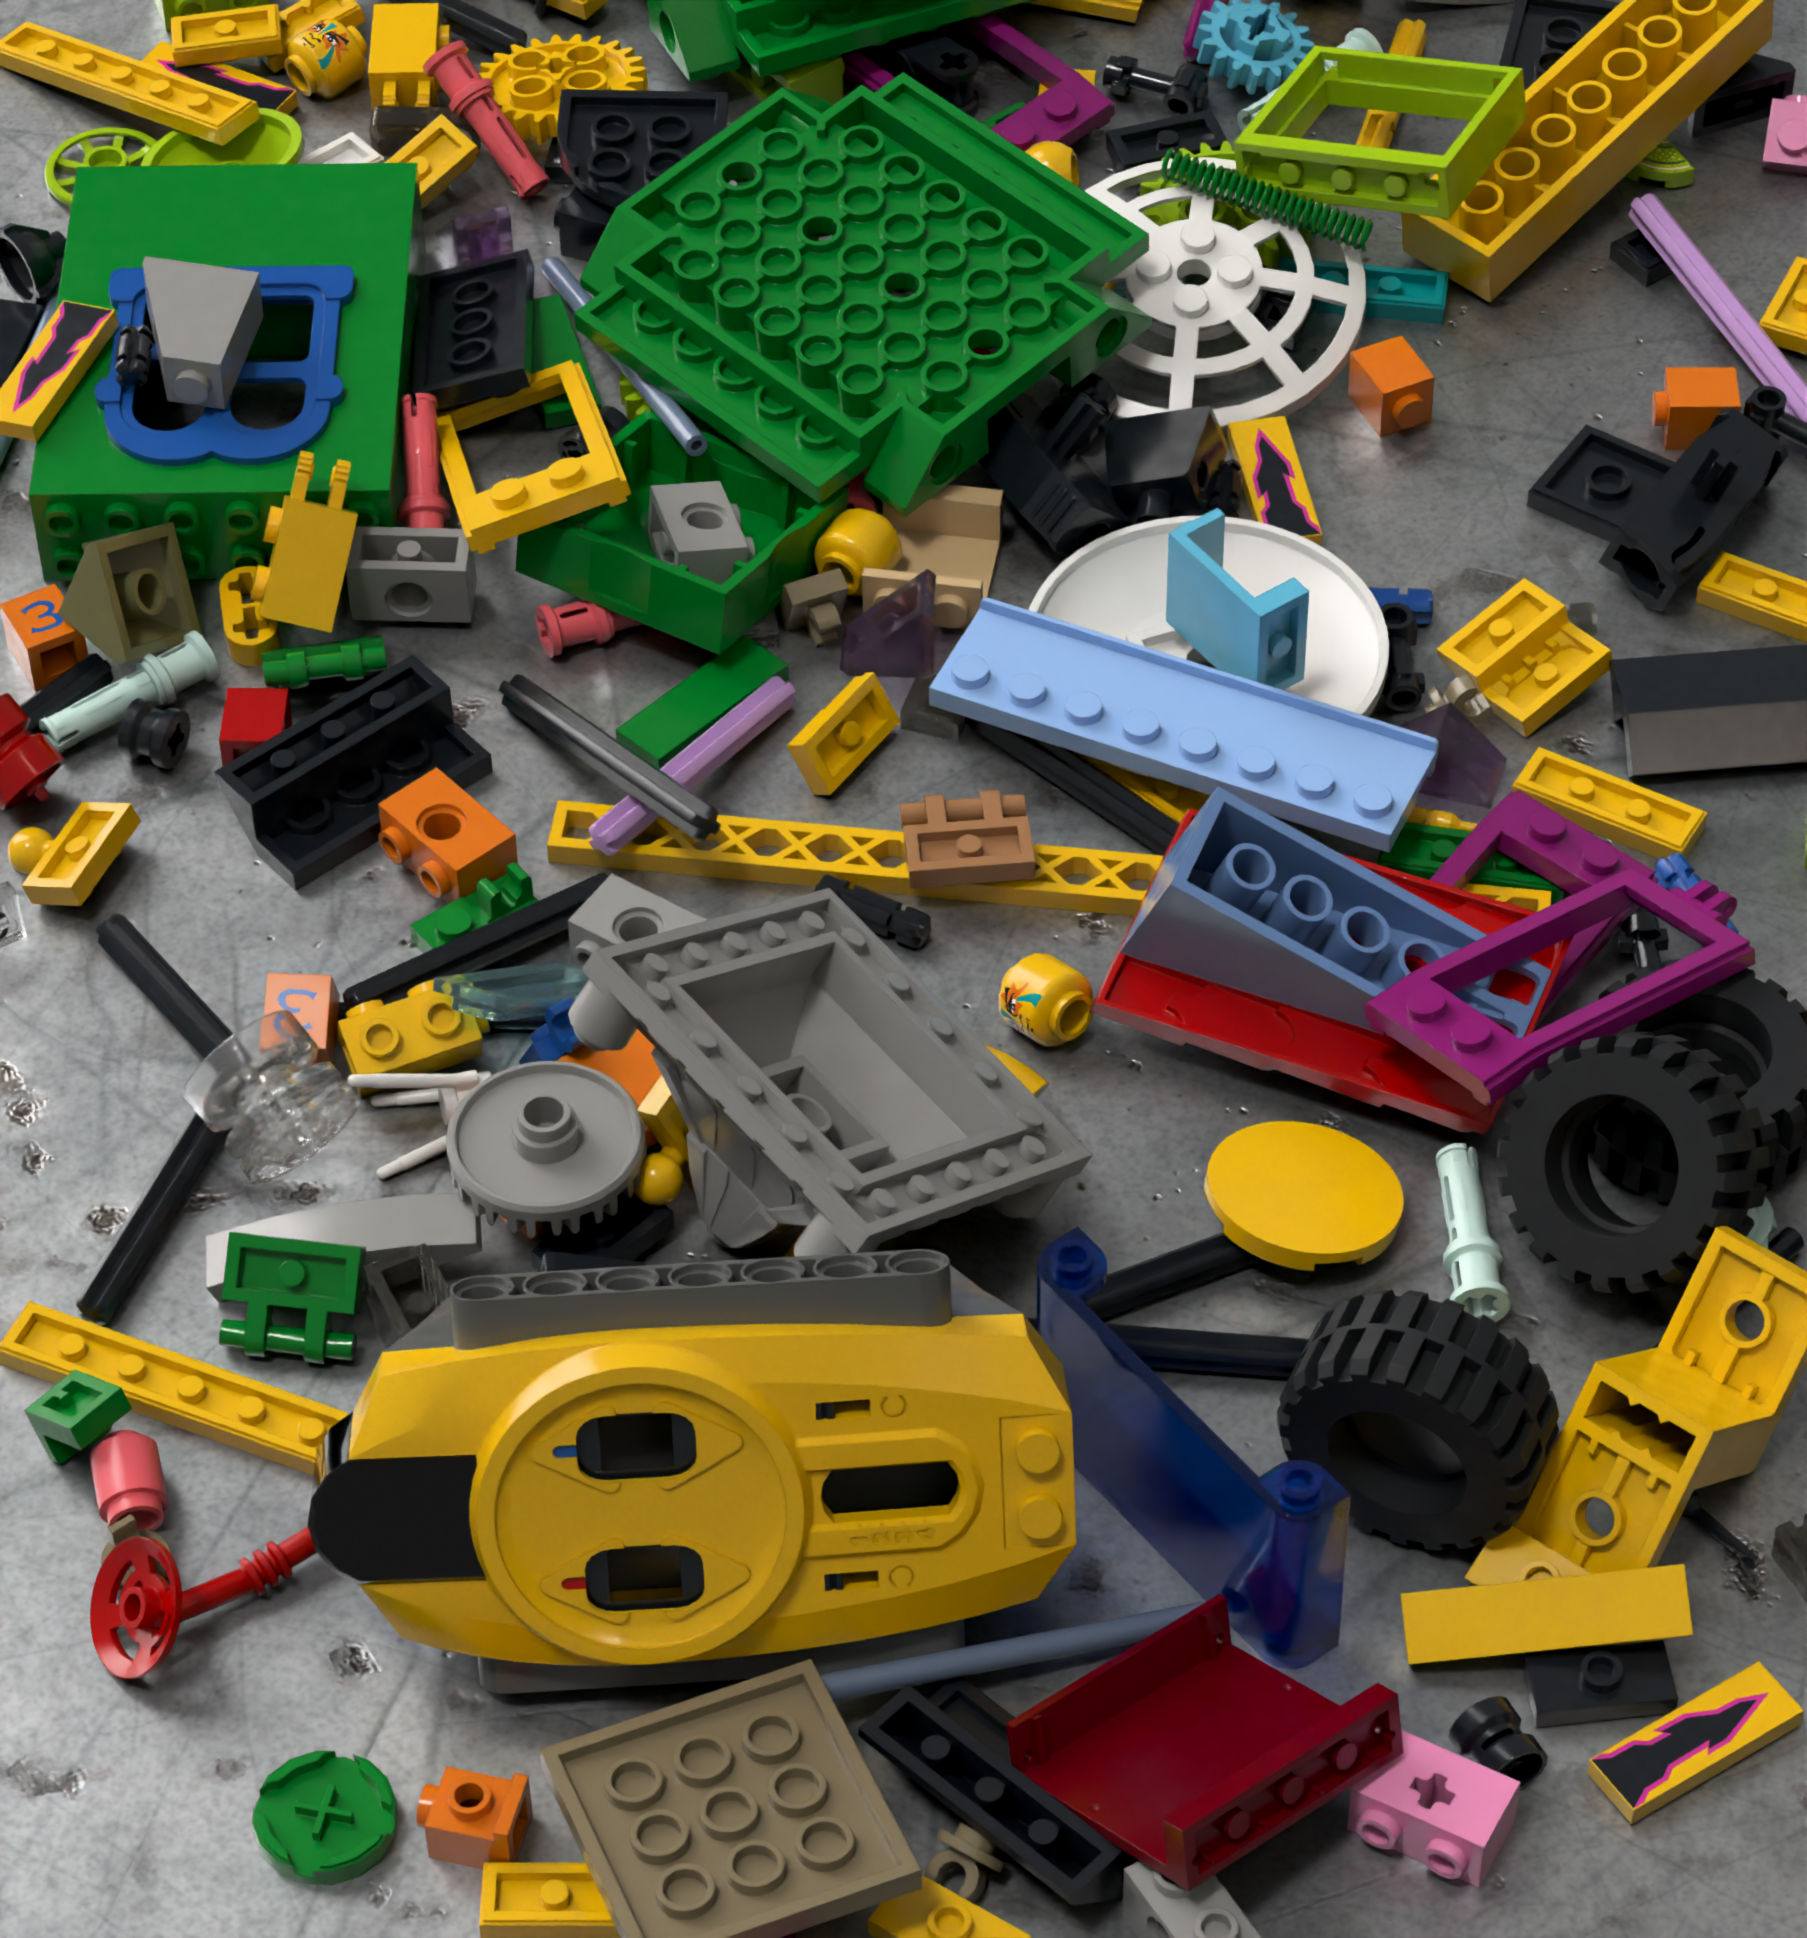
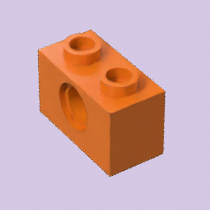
[378,767,518,903]

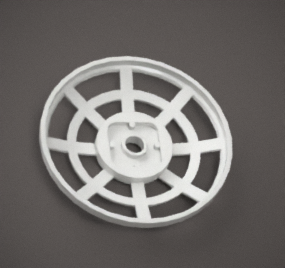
[1047,157,1366,436]

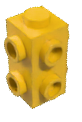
[338,979,490,1097]

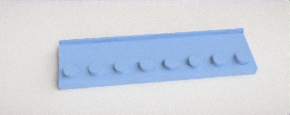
[929,597,1439,853]

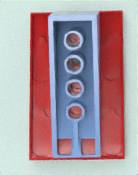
[1088,786,1574,1135]

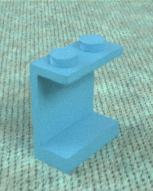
[1166,508,1309,690]

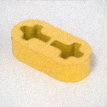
[219,566,281,666]

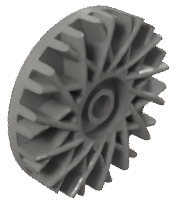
[446,1061,647,1237]

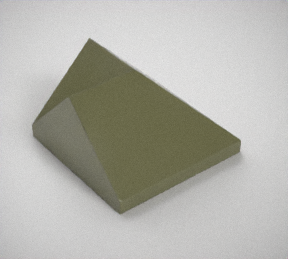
[58,522,202,664]

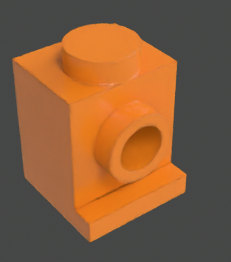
[416,1766,533,1869]

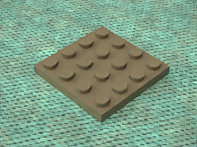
[539,1659,922,1938]

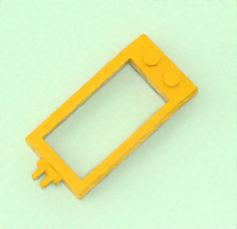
[436,360,631,555]

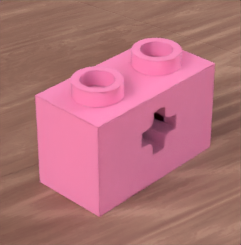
[1347,1730,1521,1887]

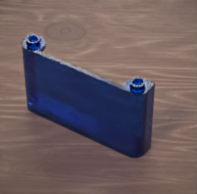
[1036,1226,1351,1669]

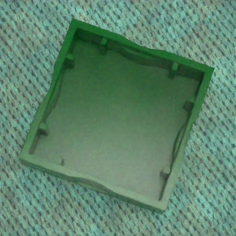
[515,409,849,655]

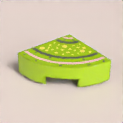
[1626,138,1694,188]

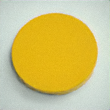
[1203,1121,1404,1271]

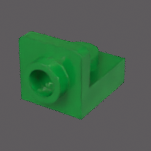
[24,1369,132,1463]

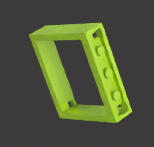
[1234,45,1527,219]

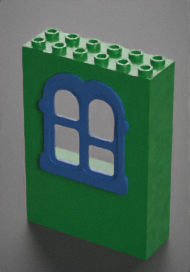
[29,163,426,581]

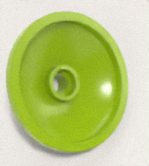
[141,108,305,166]

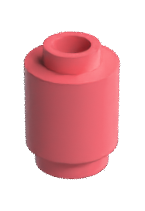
[89,1430,168,1531]

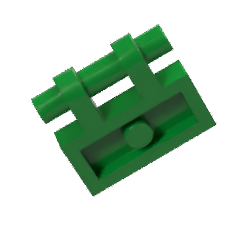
[261,635,387,690]
[219,1232,366,1365]

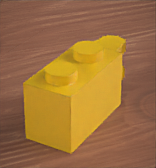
[368,3,452,128]
[250,450,358,633]

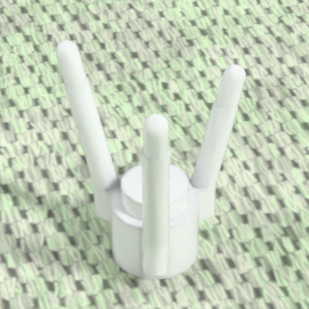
[348,1070,492,1180]

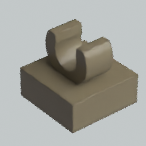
[778,568,849,648]

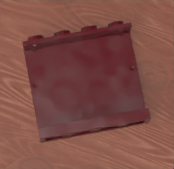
[1006,1594,1403,1891]

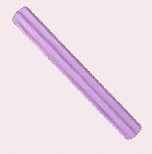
[589,676,796,856]

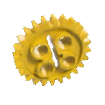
[479,34,649,145]

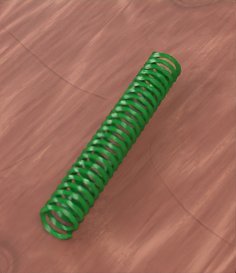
[1161,148,1373,252]

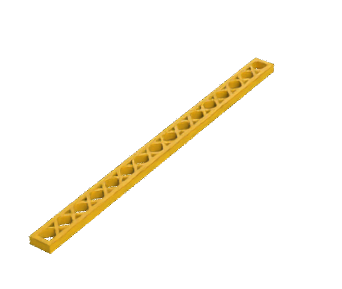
[547,800,1552,916]

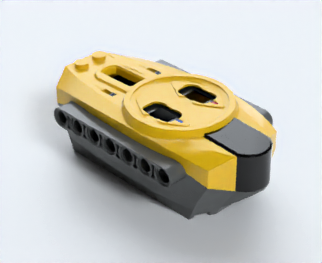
[307,1249,1077,1694]

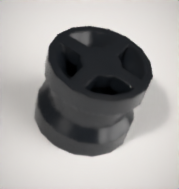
[118,698,191,769]

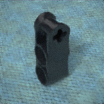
[857,29,980,116]

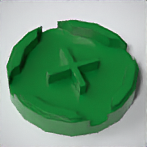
[252,1751,398,1885]

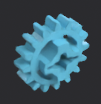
[1193,0,1314,95]

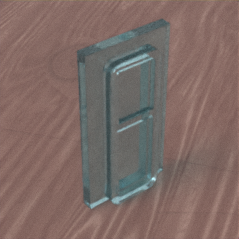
[433,961,589,1021]

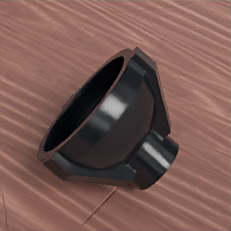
[0,223,66,304]

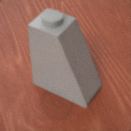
[142,256,264,409]

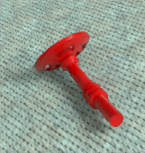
[90,1512,354,1679]

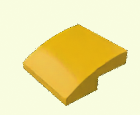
[1436,578,1613,738]

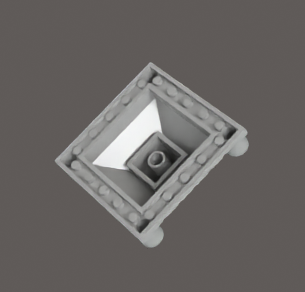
[568,888,1093,1256]

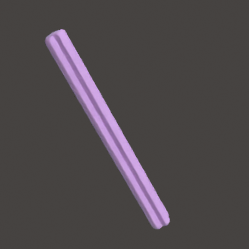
[1629,193,1807,422]

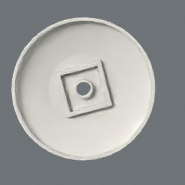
[1029,516,1389,780]

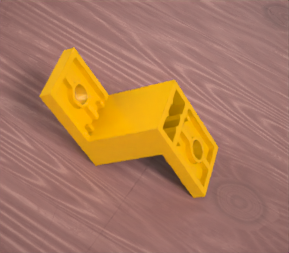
[1515,1226,1807,1573]

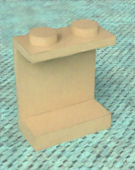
[862,484,1004,629]

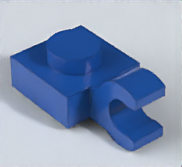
[519,997,584,1065]

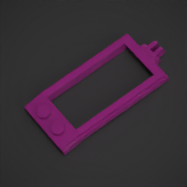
[841,12,1115,152]
[1429,790,1659,1029]
[1364,867,1756,1106]

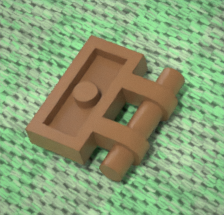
[899,789,1035,889]

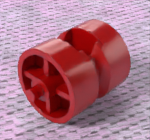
[0,693,65,811]

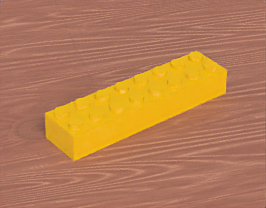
[1401,0,1773,303]

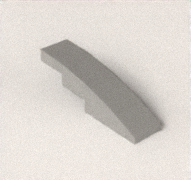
[205,1193,482,1302]

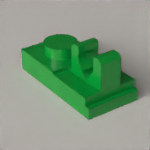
[410,862,539,953]

